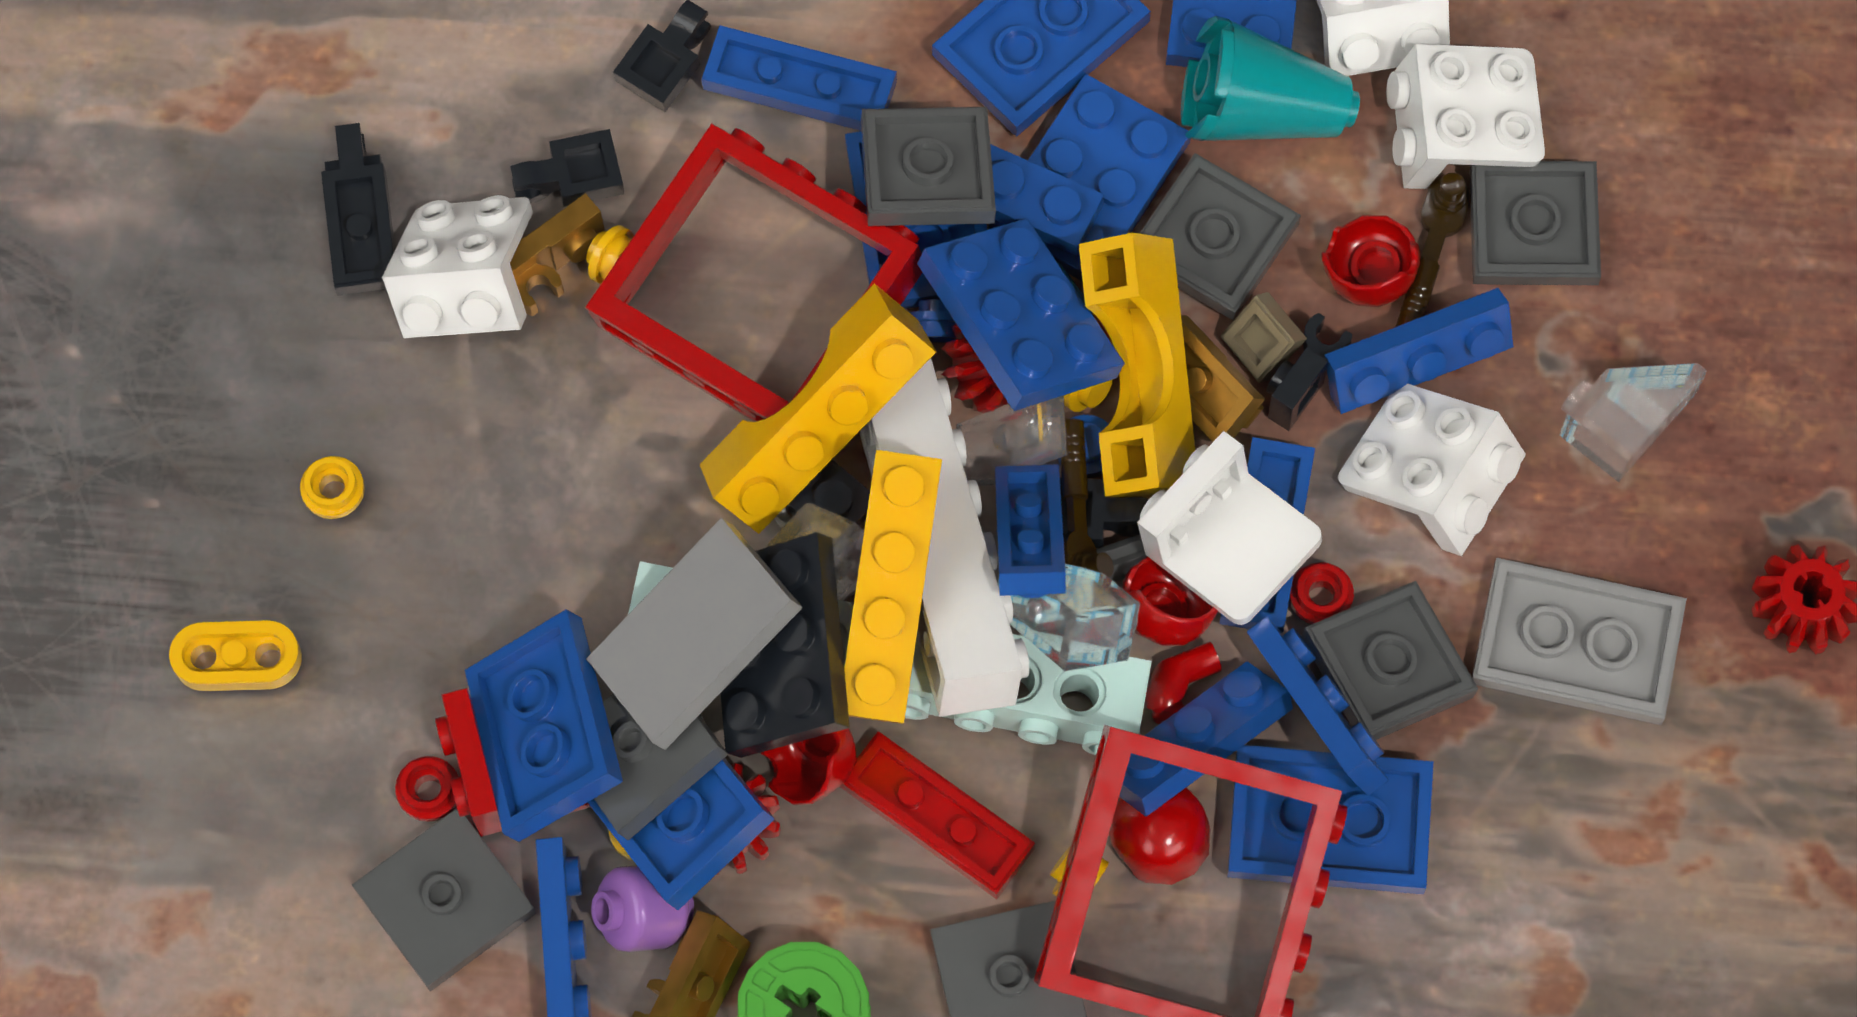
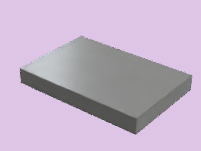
[586,518,803,750]
[1472,558,1687,725]

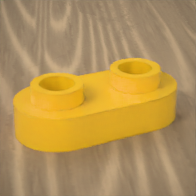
[169,620,302,691]

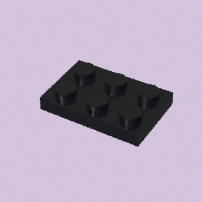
[720,532,850,758]

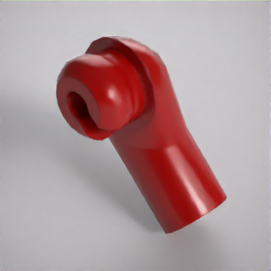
[1145,641,1222,725]

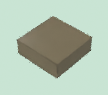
[1220,292,1307,383]

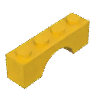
[1079,232,1195,499]
[699,283,936,534]
[844,450,942,724]

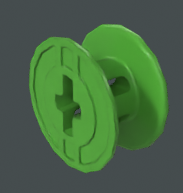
[738,942,871,1017]

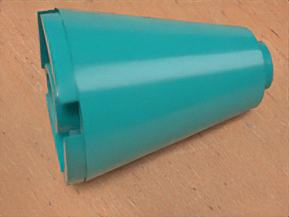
[1181,16,1360,141]

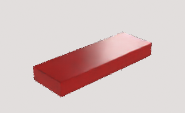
[840,731,1035,900]

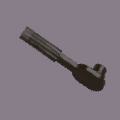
[1395,173,1470,327]
[1059,419,1114,584]

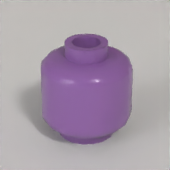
[591,865,694,952]

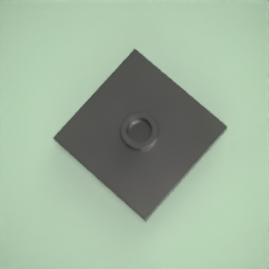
[861,107,996,226]
[1140,153,1301,321]
[1469,161,1601,285]
[1301,581,1478,740]
[594,693,728,840]
[352,808,537,991]
[930,900,1087,1017]

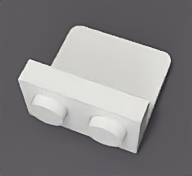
[1316,0,1450,76]
[1386,44,1545,189]
[382,195,533,338]
[1338,384,1526,556]
[1137,431,1322,625]

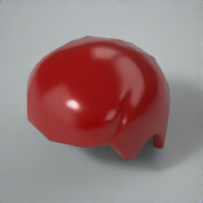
[1321,215,1420,307]
[1120,556,1218,646]
[761,728,856,805]
[1109,787,1211,885]

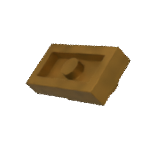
[510,193,605,316]
[1181,315,1265,442]
[632,910,751,1017]

